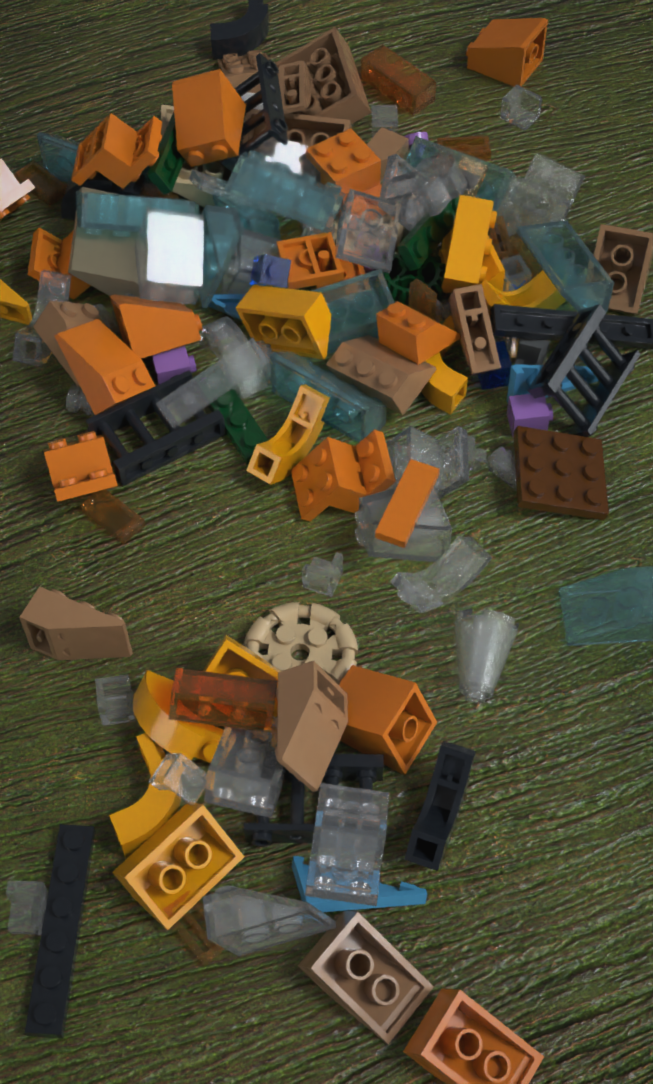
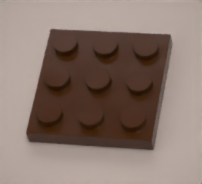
[513,426,609,520]

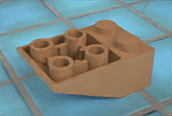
[217,50,270,93]
[19,586,133,660]
[275,660,348,792]

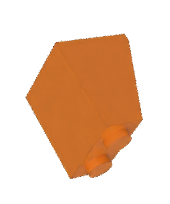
[466,18,548,89]
[172,69,246,167]
[109,294,203,359]
[339,665,437,775]

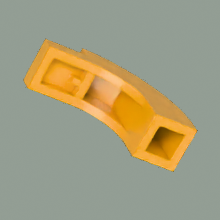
[481,269,570,318]
[421,316,468,415]
[246,384,330,485]
[133,670,236,767]
[109,732,182,857]

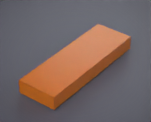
[375,459,440,548]

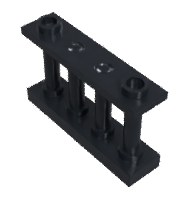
[221,53,289,177]
[527,304,640,437]
[86,370,226,487]
[244,753,384,848]

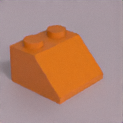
[376,301,461,365]

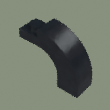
[210,0,269,60]
[61,172,145,220]
[404,740,476,871]

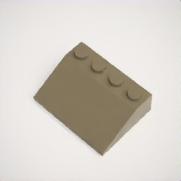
[68,187,165,299]

